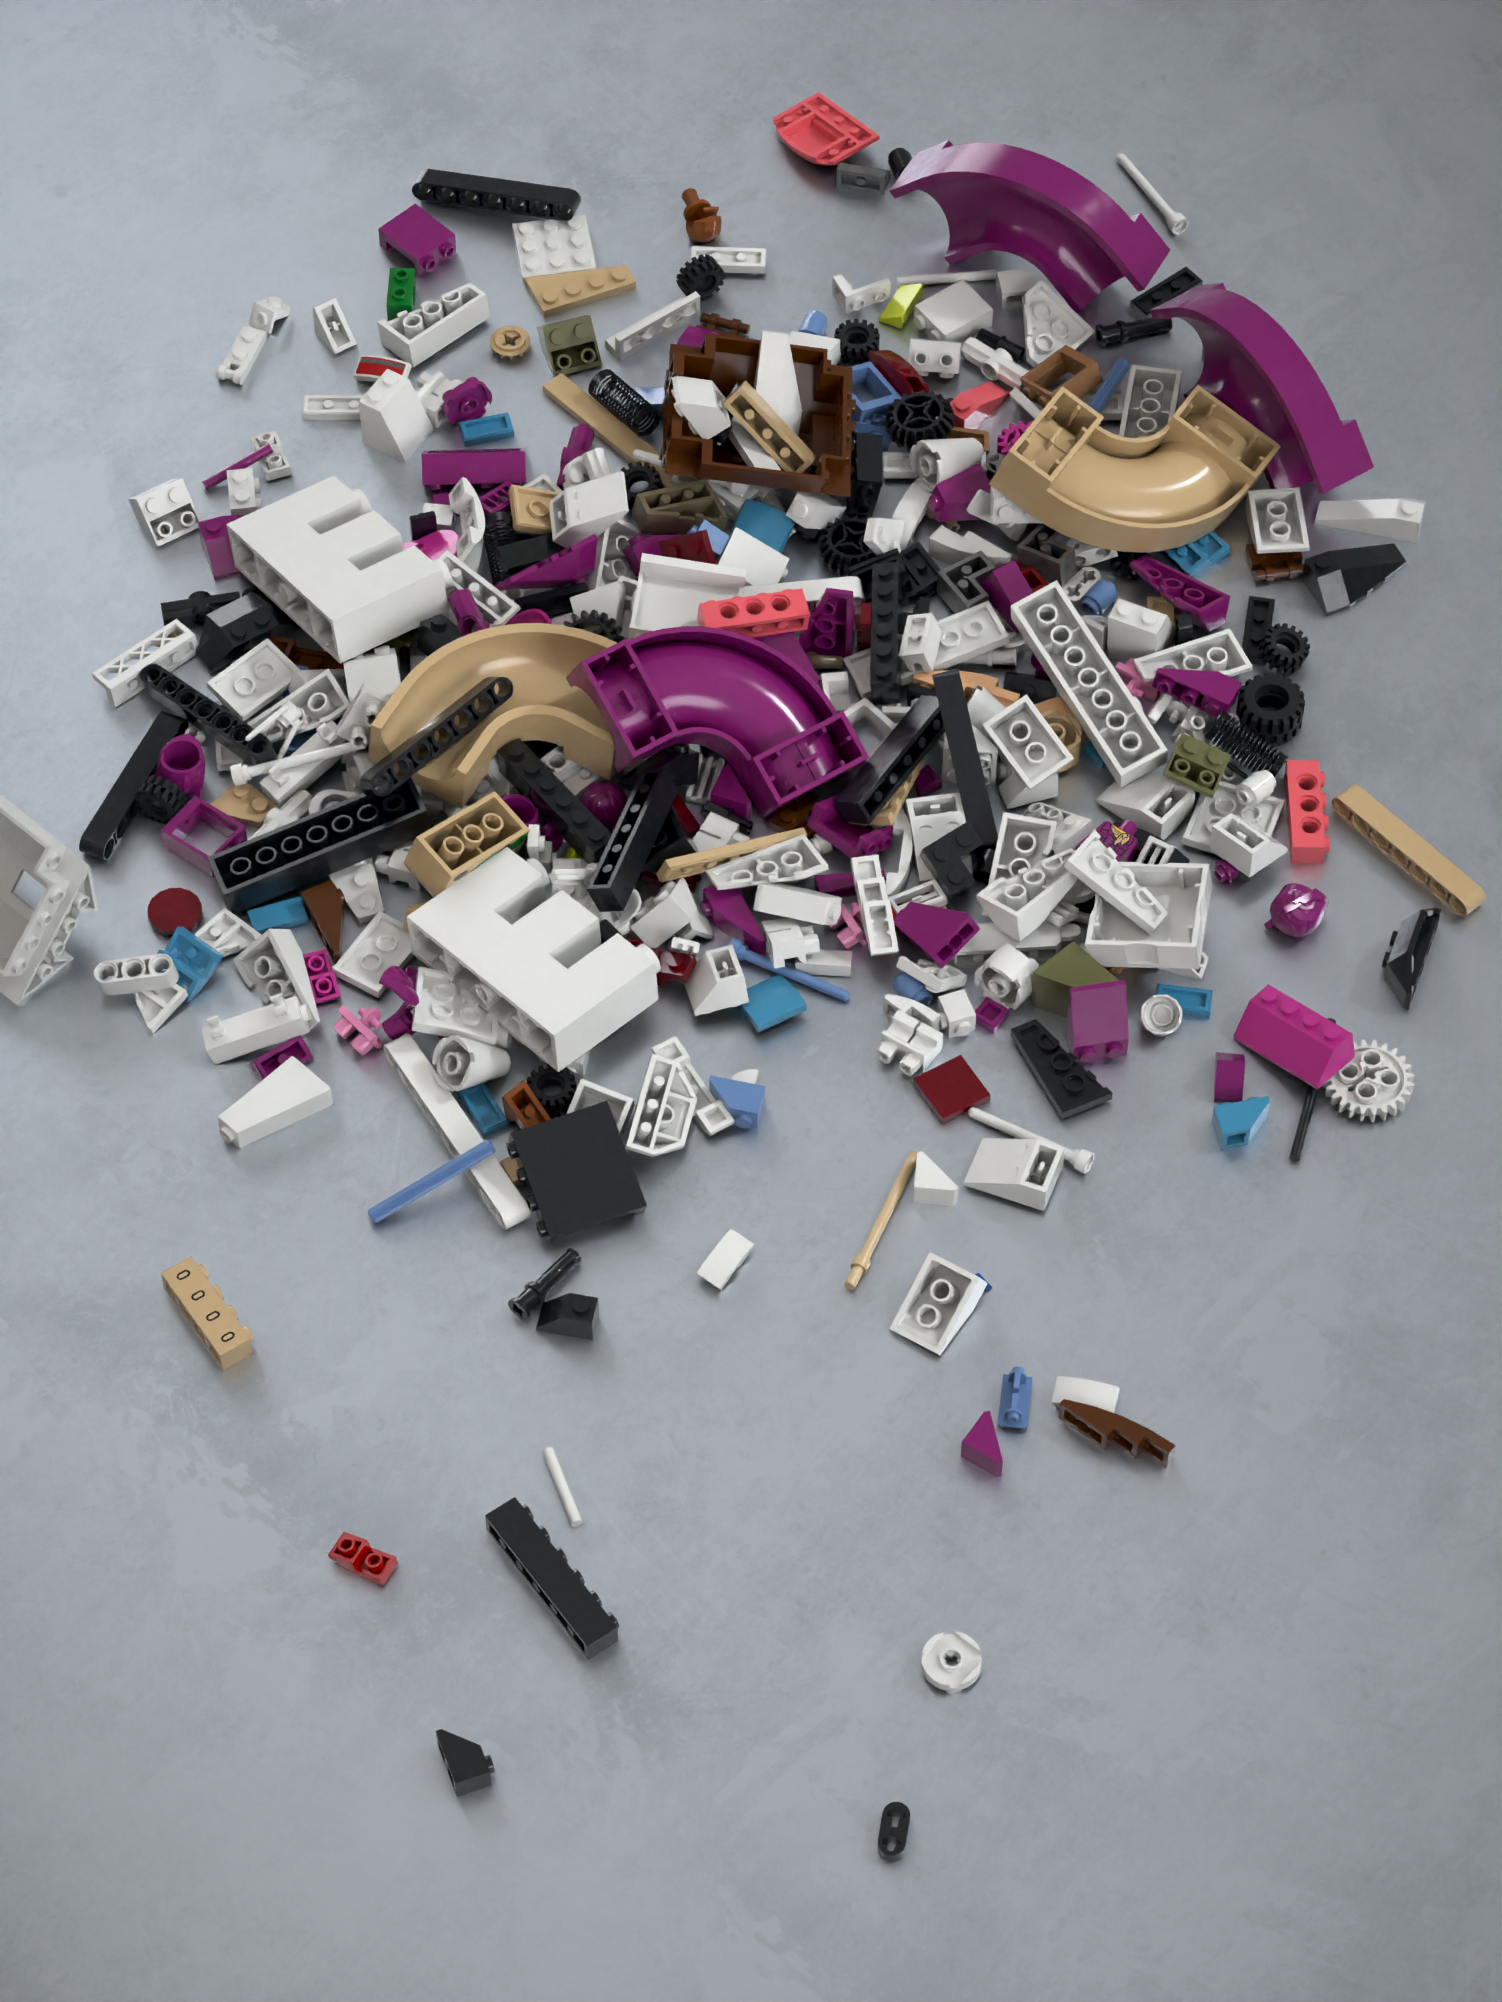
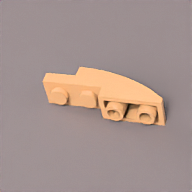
[913,670,1020,708]

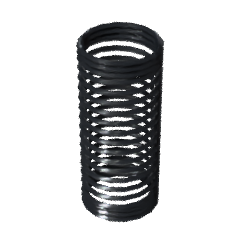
[588,369,661,437]
[483,511,524,592]
[1204,711,1288,777]

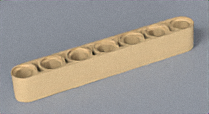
[1332,784,1486,917]

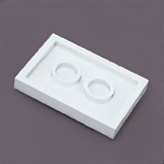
[207,638,300,721]
[332,911,414,998]

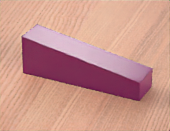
[814,870,886,898]

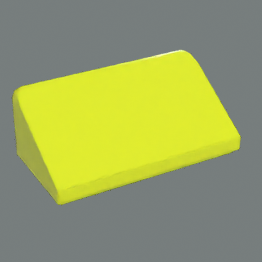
[879,284,923,329]

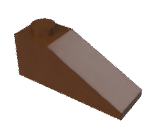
[301,880,346,965]

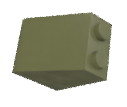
[1031,941,1119,1018]

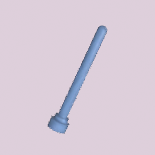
[729,937,850,1001]

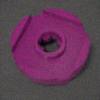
[442,377,492,425]

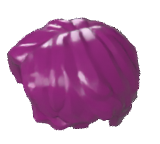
[581,781,628,828]

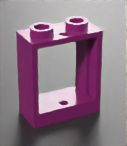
[160,796,247,877]

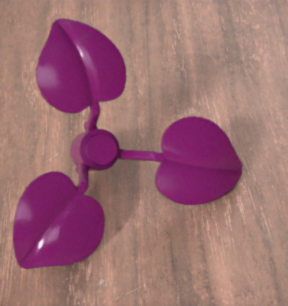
[379,965,447,1040]

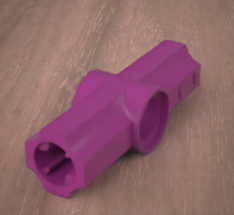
[556,424,594,491]
[448,588,490,636]

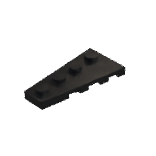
[1011,1019,1113,1119]

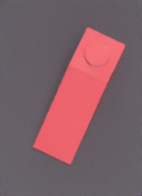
[950,381,1010,430]

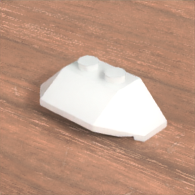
[439,550,521,633]
[625,1054,697,1157]

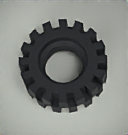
[676,254,725,301]
[834,319,880,366]
[621,461,664,510]
[1258,623,1310,674]
[134,775,187,824]
[526,1064,577,1118]

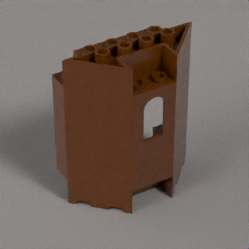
[658,333,856,497]

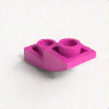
[303,949,341,1004]

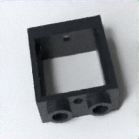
[847,432,883,516]

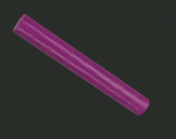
[202,443,273,490]

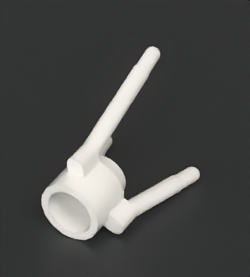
[245,700,303,759]

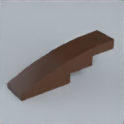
[1059,1399,1176,1468]

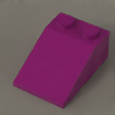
[1065,980,1129,1063]

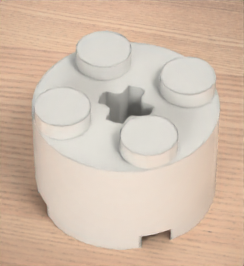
[974,944,1039,1010]

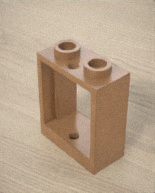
[1020,345,1103,409]

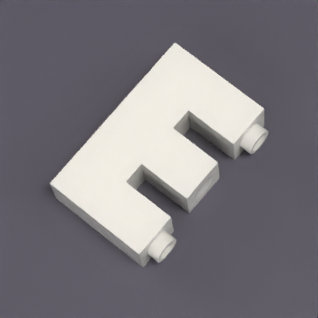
[226,476,453,664]
[407,847,661,1072]

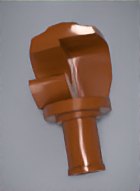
[682,188,722,243]

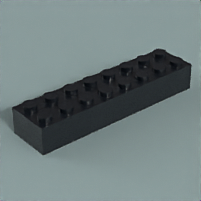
[207,777,433,914]

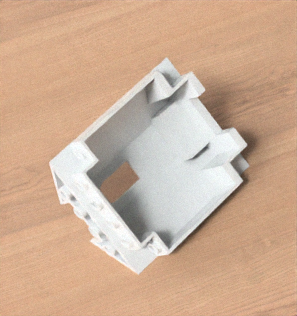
[0,794,99,1005]

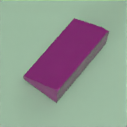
[249,1035,314,1080]

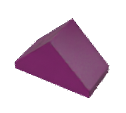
[710,764,751,820]
[1214,1052,1245,1103]
[961,1411,1003,1477]

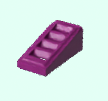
[479,481,514,527]

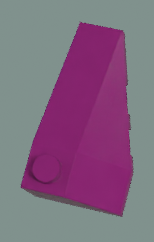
[198,515,246,580]
[494,534,598,591]
[1130,555,1230,632]
[799,588,856,658]

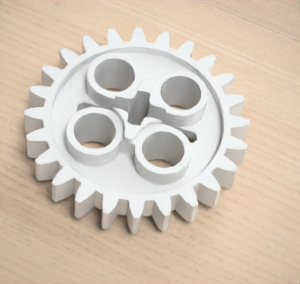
[1322,1039,1414,1122]

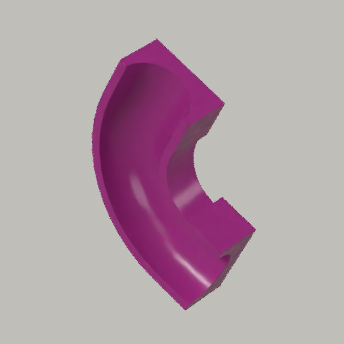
[889,140,1171,313]
[1150,283,1374,494]
[566,626,869,819]

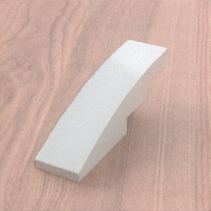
[850,855,899,956]

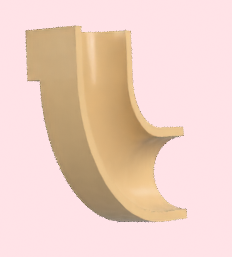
[989,385,1281,553]
[368,623,617,809]

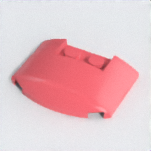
[773,92,880,166]

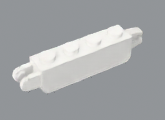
[950,920,1082,968]

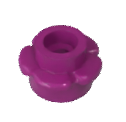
[1213,859,1238,884]

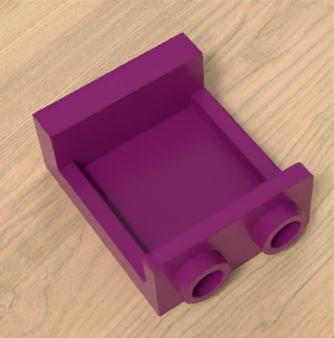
[378,204,456,276]
[806,795,893,858]

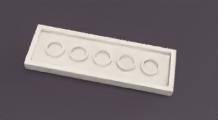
[843,601,1010,699]

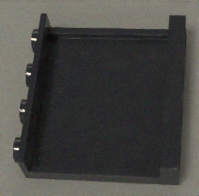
[506,1101,647,1245]

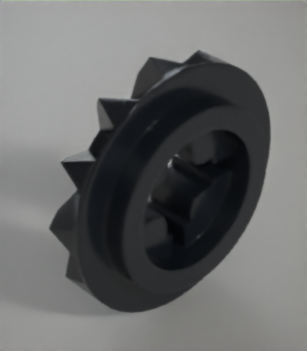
[1111,551,1151,579]

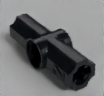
[161,591,240,626]

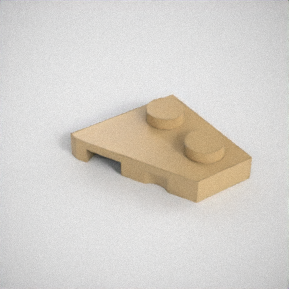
[210,782,280,829]

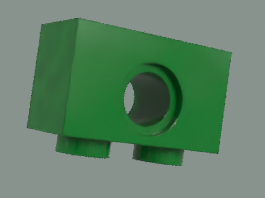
[386,268,417,321]

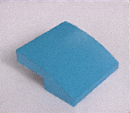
[730,499,796,553]
[1163,530,1231,577]
[157,927,224,1002]
[736,974,807,1033]

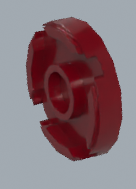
[148,888,202,936]

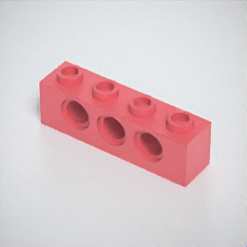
[697,588,810,638]
[1284,760,1330,863]

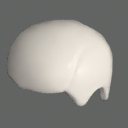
[1140,994,1183,1037]

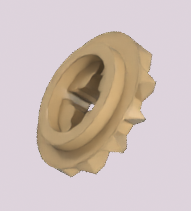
[490,326,530,360]

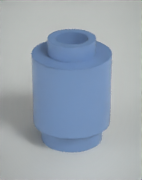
[798,311,827,336]
[1080,580,1118,615]
[893,971,932,1006]

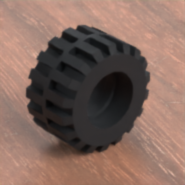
[1236,673,1305,745]

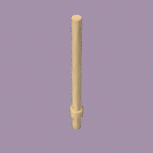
[844,1151,918,1290]

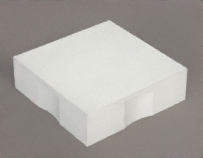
[1085,862,1212,969]

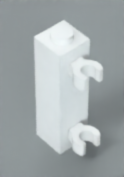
[260,720,349,808]
[201,993,311,1065]

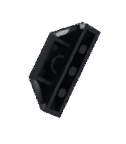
[197,592,301,674]
[1382,908,1441,1010]

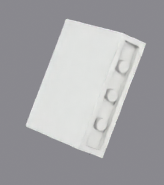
[628,553,747,640]

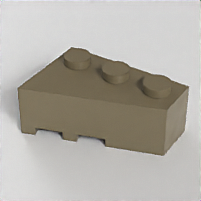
[631,479,728,535]

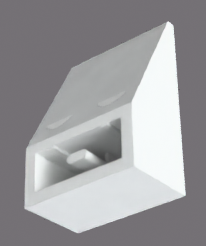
[549,471,629,548]
[1096,772,1196,840]
[905,792,973,883]
[1021,801,1095,858]
[963,1138,1065,1211]

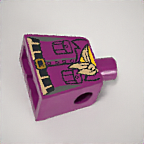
[1076,819,1138,862]

